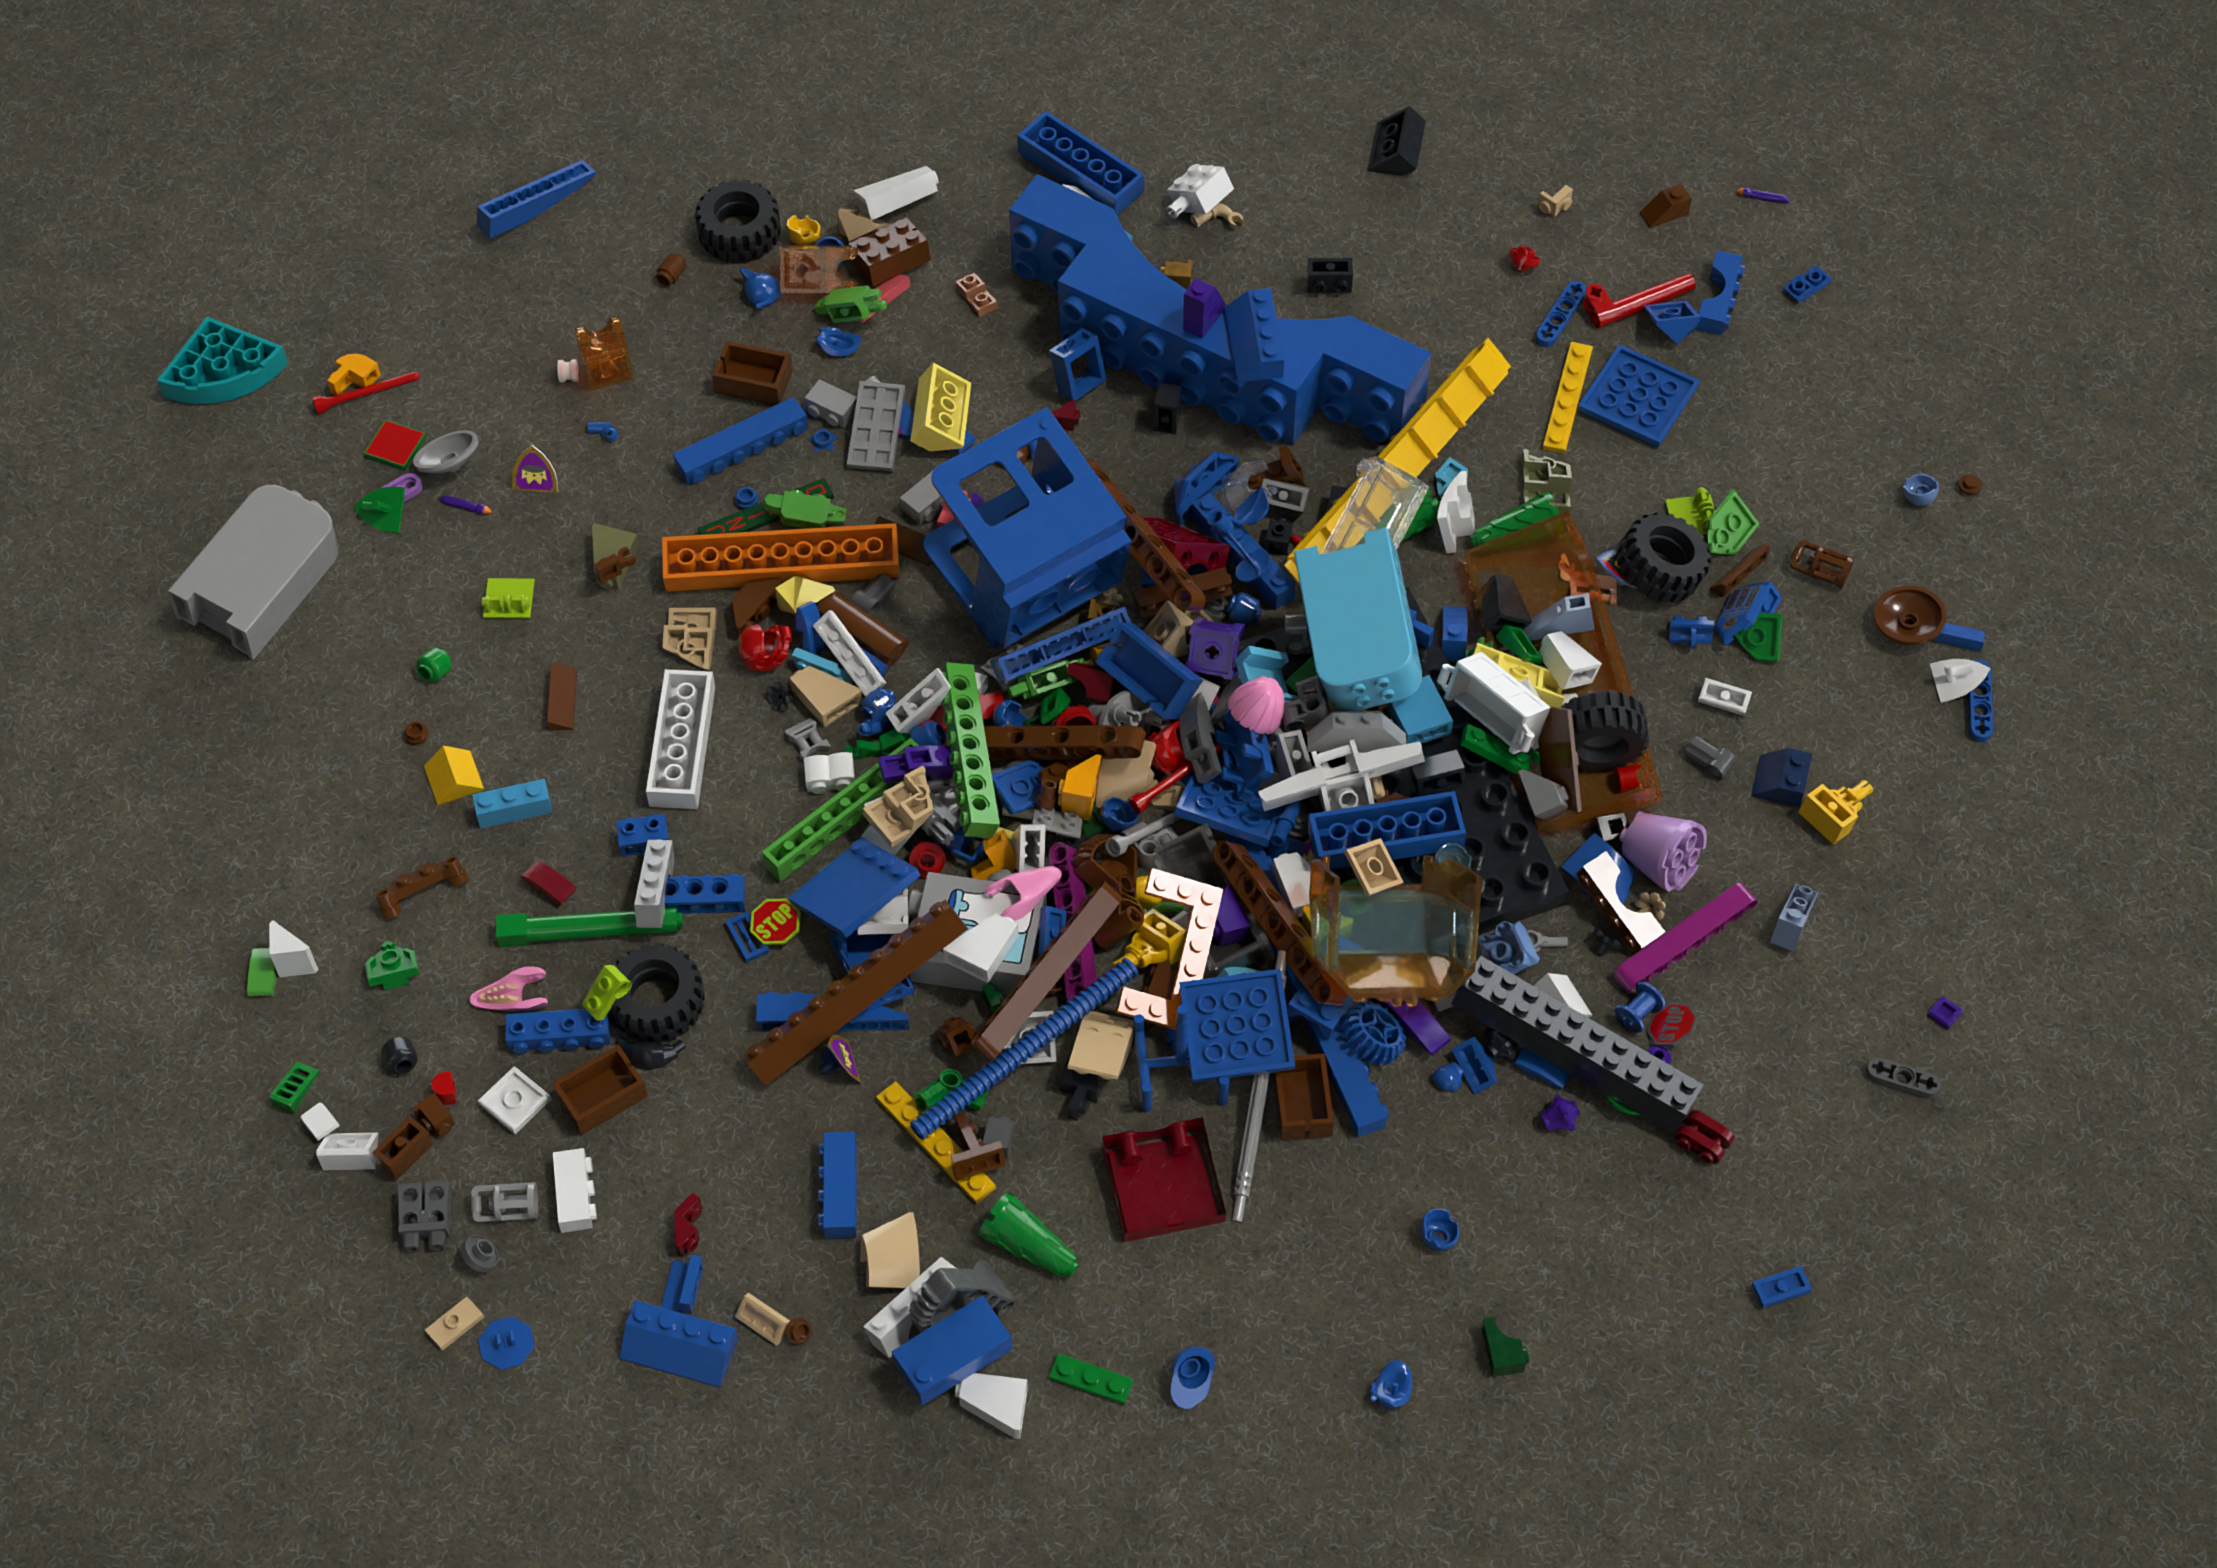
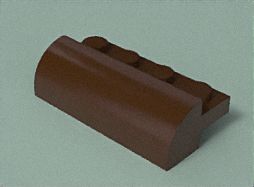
[1133,567,1232,618]
[817,592,910,677]

